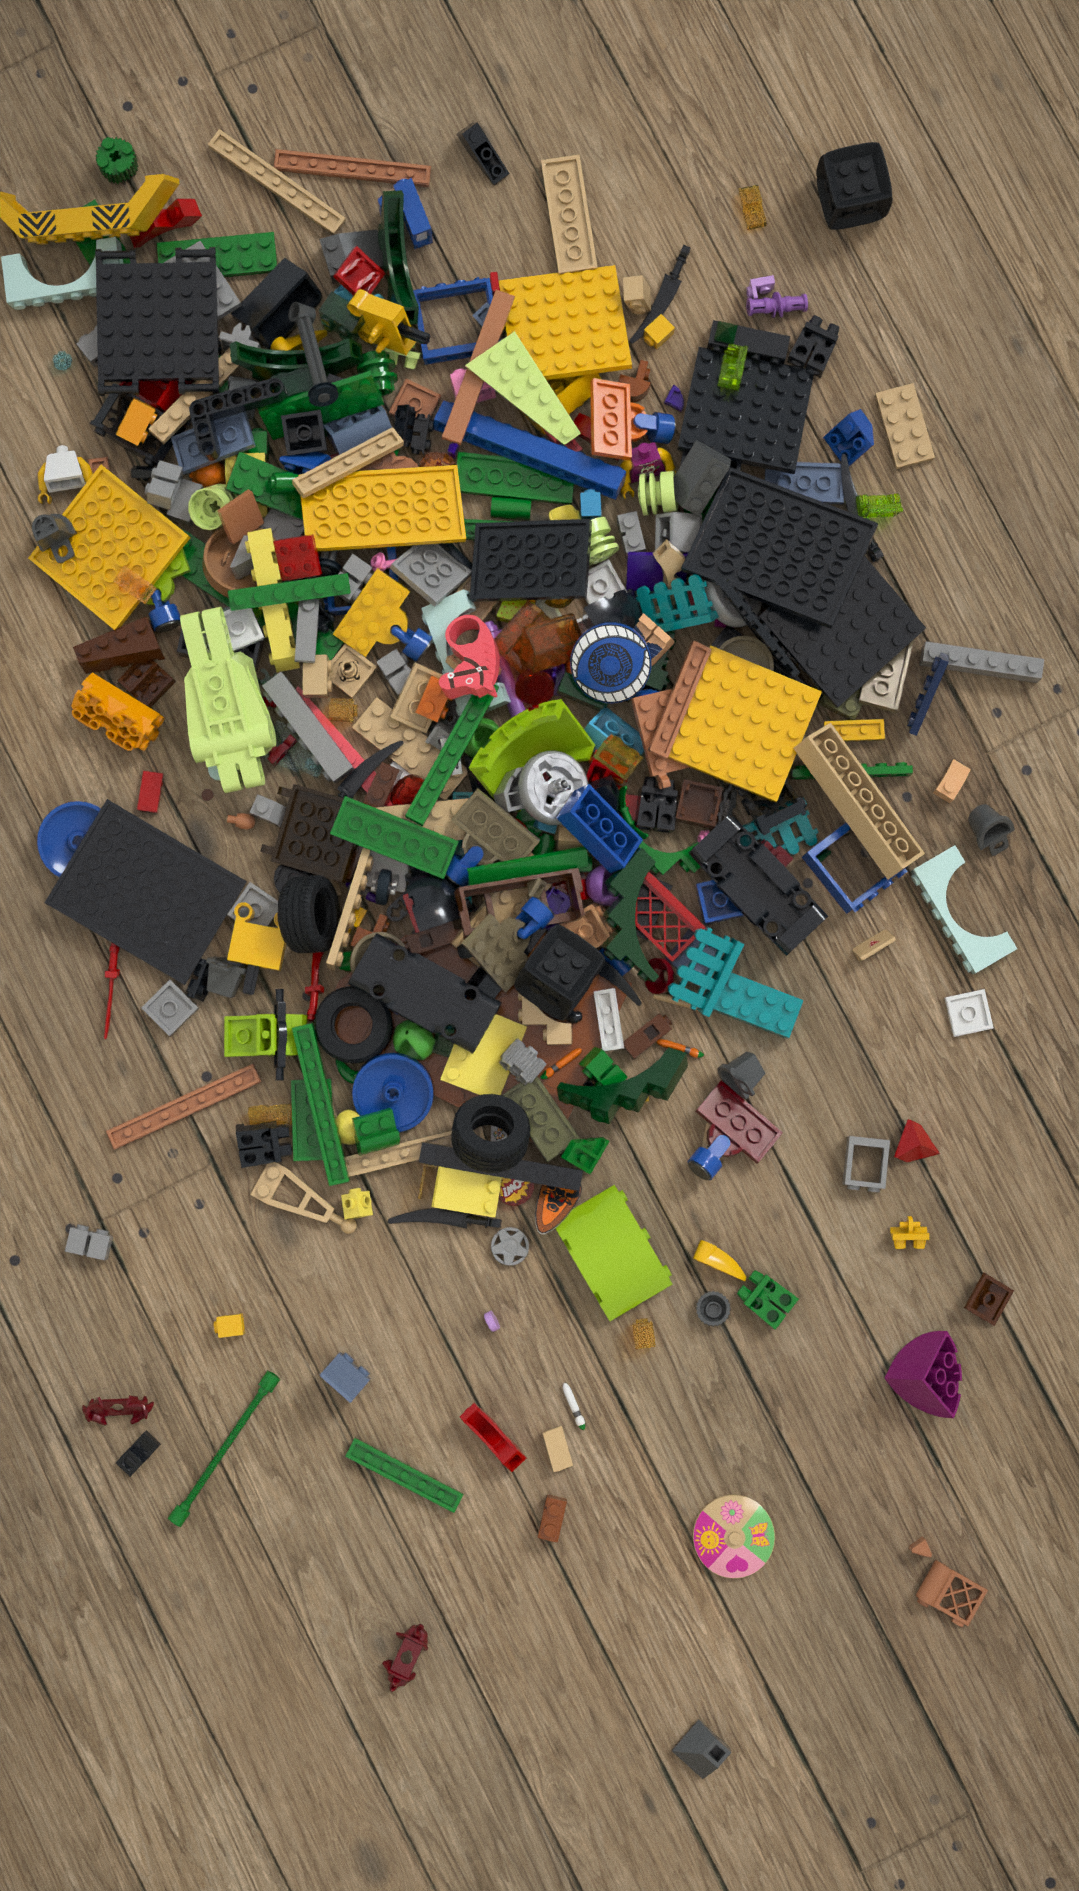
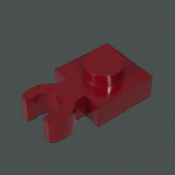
[267,734,298,767]

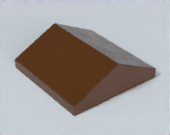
[964,1272,1014,1326]

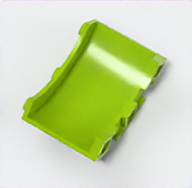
[469,699,595,812]
[555,1185,673,1321]

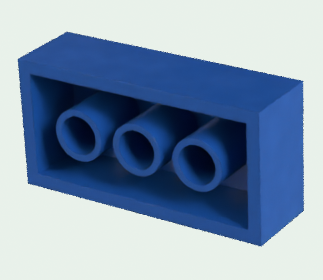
[556,784,643,873]
[695,880,744,925]

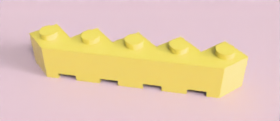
[245,528,300,672]

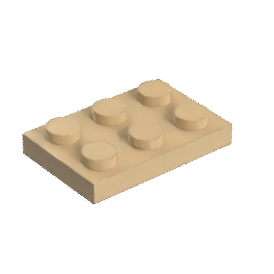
[390,662,443,733]

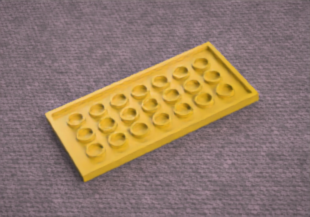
[298,465,466,552]

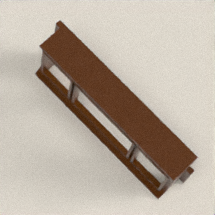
[454,868,585,940]

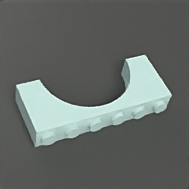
[1,237,123,310]
[421,589,511,716]
[911,845,1017,974]

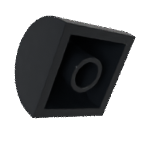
[281,410,327,456]

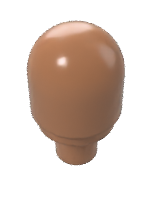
[227,813,256,830]

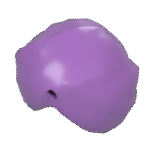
[586,865,618,906]

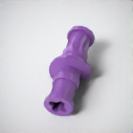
[746,292,808,318]

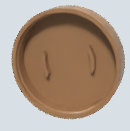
[202,527,276,597]

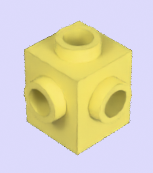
[341,1188,373,1219]

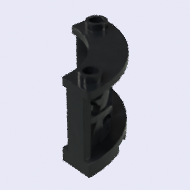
[89,383,186,468]
[732,779,807,836]

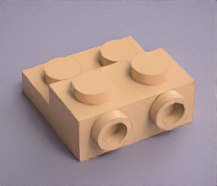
[560,903,616,949]

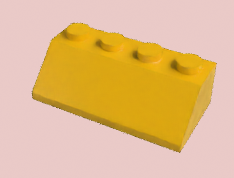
[520,373,601,435]

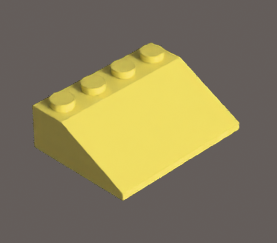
[440,1014,527,1095]

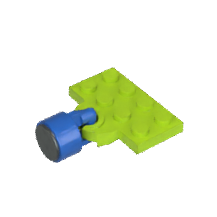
[142,548,191,633]

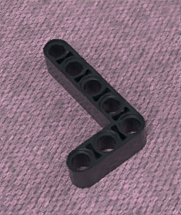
[189,378,288,461]

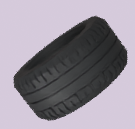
[278,875,341,954]

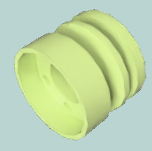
[638,471,678,516]
[188,483,238,530]
[589,517,619,566]

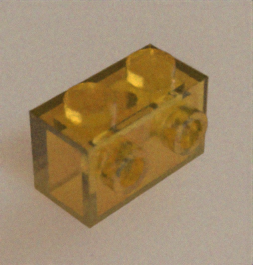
[593,734,643,781]

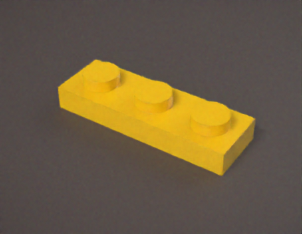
[823,719,885,742]

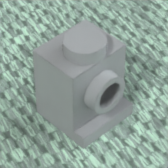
[425,721,453,751]

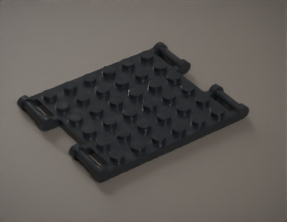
[95,247,220,396]

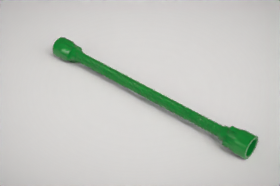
[168,1370,281,1527]

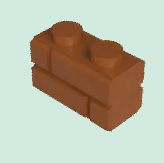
[538,1494,567,1542]

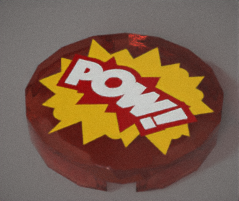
[499,1177,534,1206]

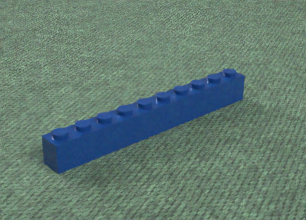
[434,400,626,500]

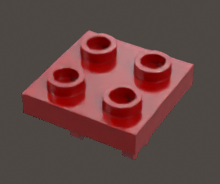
[333,246,386,296]
[273,534,322,581]

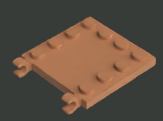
[631,689,691,789]

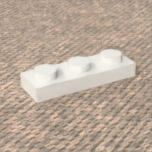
[594,988,624,1052]

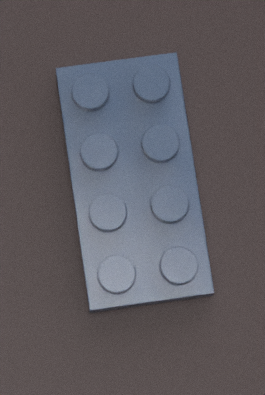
[171,411,256,475]
[765,462,844,505]

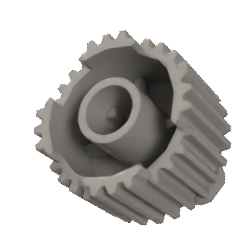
[499,1039,547,1085]

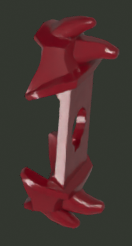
[82,1395,154,1426]
[382,1624,428,1692]

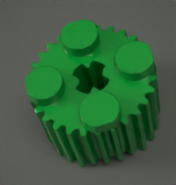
[96,137,138,184]

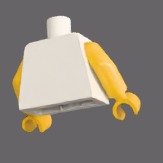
[38,445,93,504]

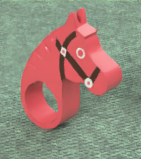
[439,615,500,699]

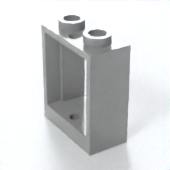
[842,1136,890,1193]

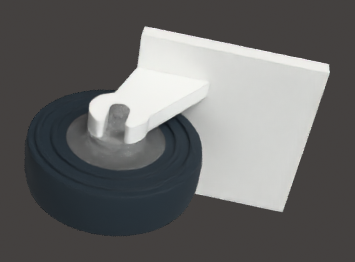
[367,850,409,905]

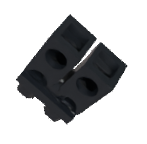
[787,315,839,378]
[634,776,678,833]
[236,1121,292,1168]

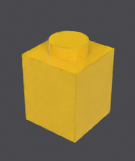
[643,314,675,350]
[214,1313,245,1338]

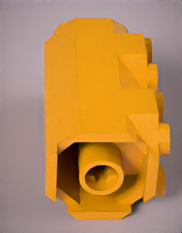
[71,672,165,751]

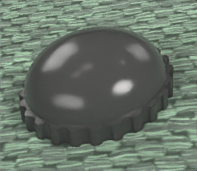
[696,1291,731,1327]

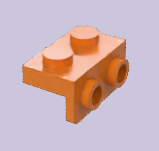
[415,675,453,722]

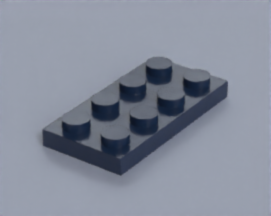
[907,652,949,736]

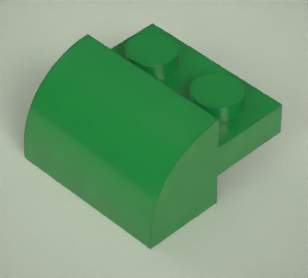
[352,1108,400,1156]

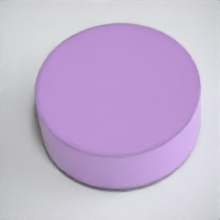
[484,1311,500,1332]

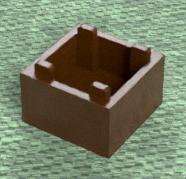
[675,779,723,829]

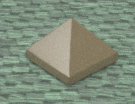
[527,878,547,898]

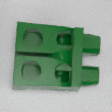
[737,1270,799,1330]

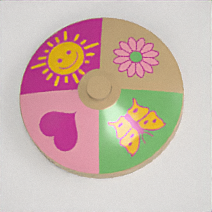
[693,1494,775,1578]

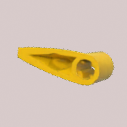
[271,330,327,351]
[693,1240,746,1282]

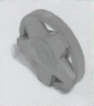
[491,1227,529,1266]

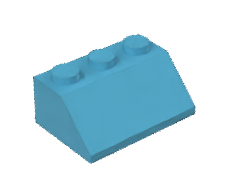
[584,708,644,770]

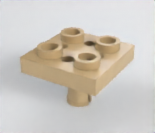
[329,643,377,699]

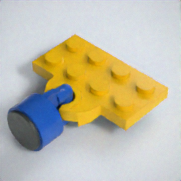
[333,568,433,662]

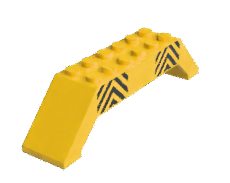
[0,174,180,245]

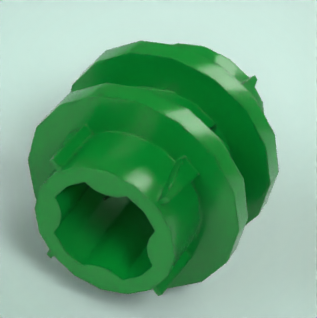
[356,350,398,396]

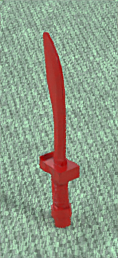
[104,942,120,1039]
[305,952,324,1022]

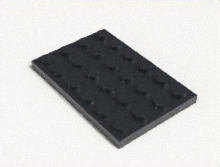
[470,519,592,602]

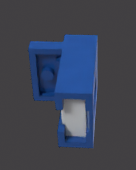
[378,178,433,249]

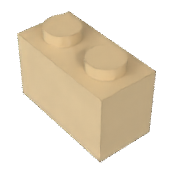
[623,275,651,315]
[303,655,333,698]

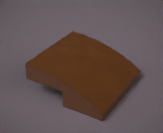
[117,660,176,708]

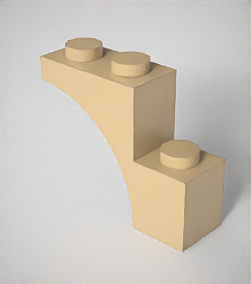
[653,539,688,613]
[518,992,572,1045]

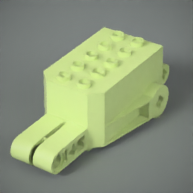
[180,607,276,793]

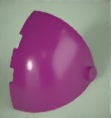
[884,1331,962,1418]

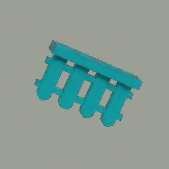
[636,574,719,632]
[740,798,819,854]
[668,927,745,1017]

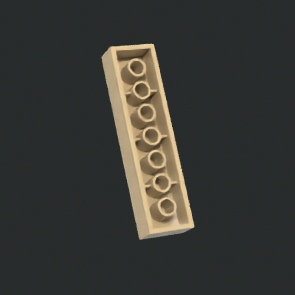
[793,723,925,880]

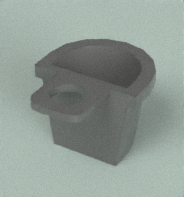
[32,513,77,563]
[968,804,1015,856]
[206,956,248,998]
[717,1051,766,1099]

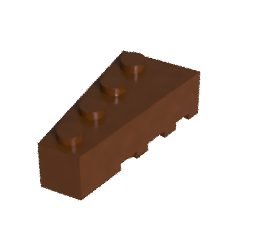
[73,616,165,674]

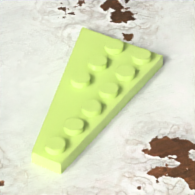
[465,331,581,445]

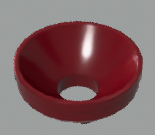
[644,958,674,995]

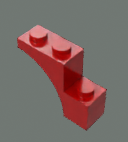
[129,199,202,248]
[459,1403,527,1472]

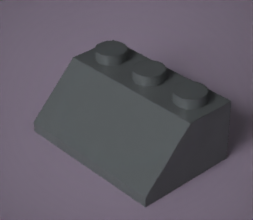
[674,440,731,516]

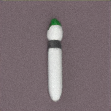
[563,1383,585,1430]

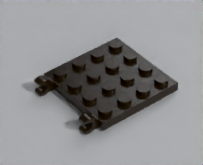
[260,784,356,883]

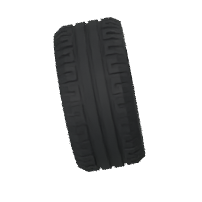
[314,986,393,1064]
[451,1094,531,1173]

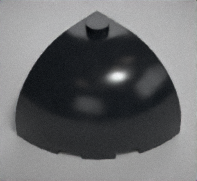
[582,589,643,629]
[405,872,473,932]

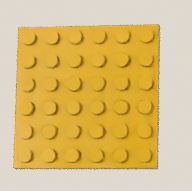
[499,265,632,380]
[28,465,191,630]
[668,645,822,803]

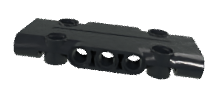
[688,813,828,956]
[348,933,502,1054]

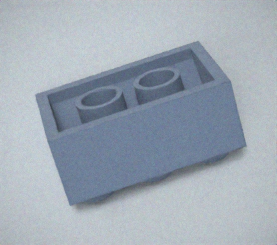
[324,406,392,455]

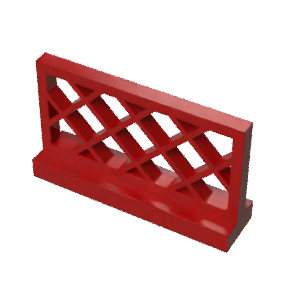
[635,872,706,962]

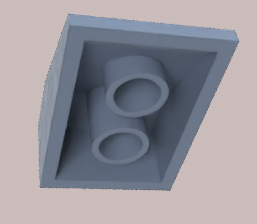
[319,1352,371,1403]

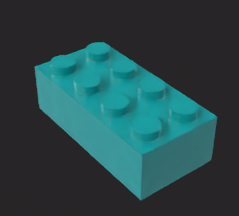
[713,972,804,1039]

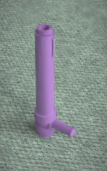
[478,621,526,718]

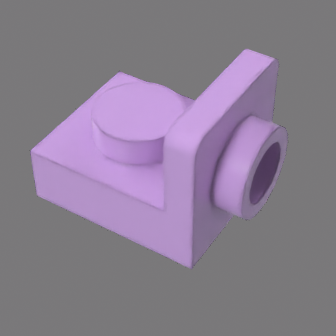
[746,275,775,300]

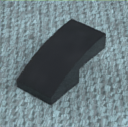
[116,1430,161,1477]

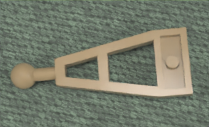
[250,1162,357,1234]

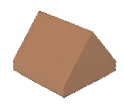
[909,1536,932,1558]

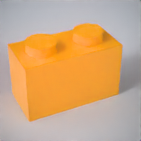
[116,397,157,446]

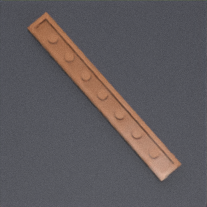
[274,149,431,187]
[442,290,515,445]
[106,1064,262,1150]

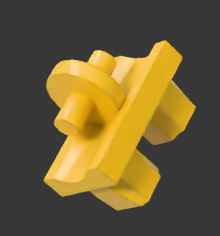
[890,1216,929,1249]

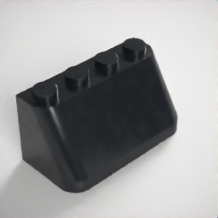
[231,258,322,350]

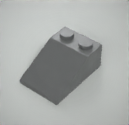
[319,230,383,284]

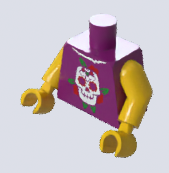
[619,442,677,499]

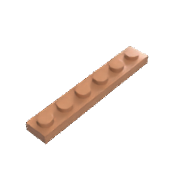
[648,641,712,759]

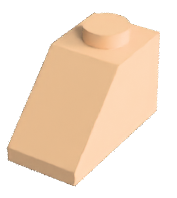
[933,759,971,803]

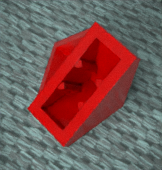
[894,1119,940,1162]

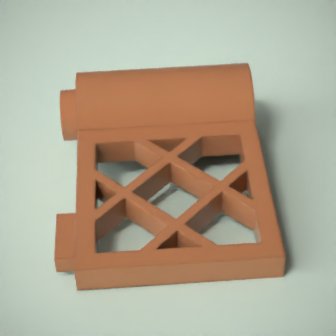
[915,1560,988,1628]

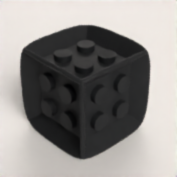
[816,142,893,230]
[514,924,605,1021]

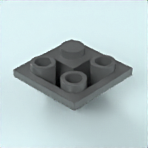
[672,1719,732,1779]

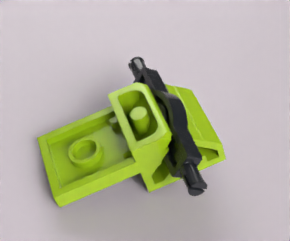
[224,989,308,1081]

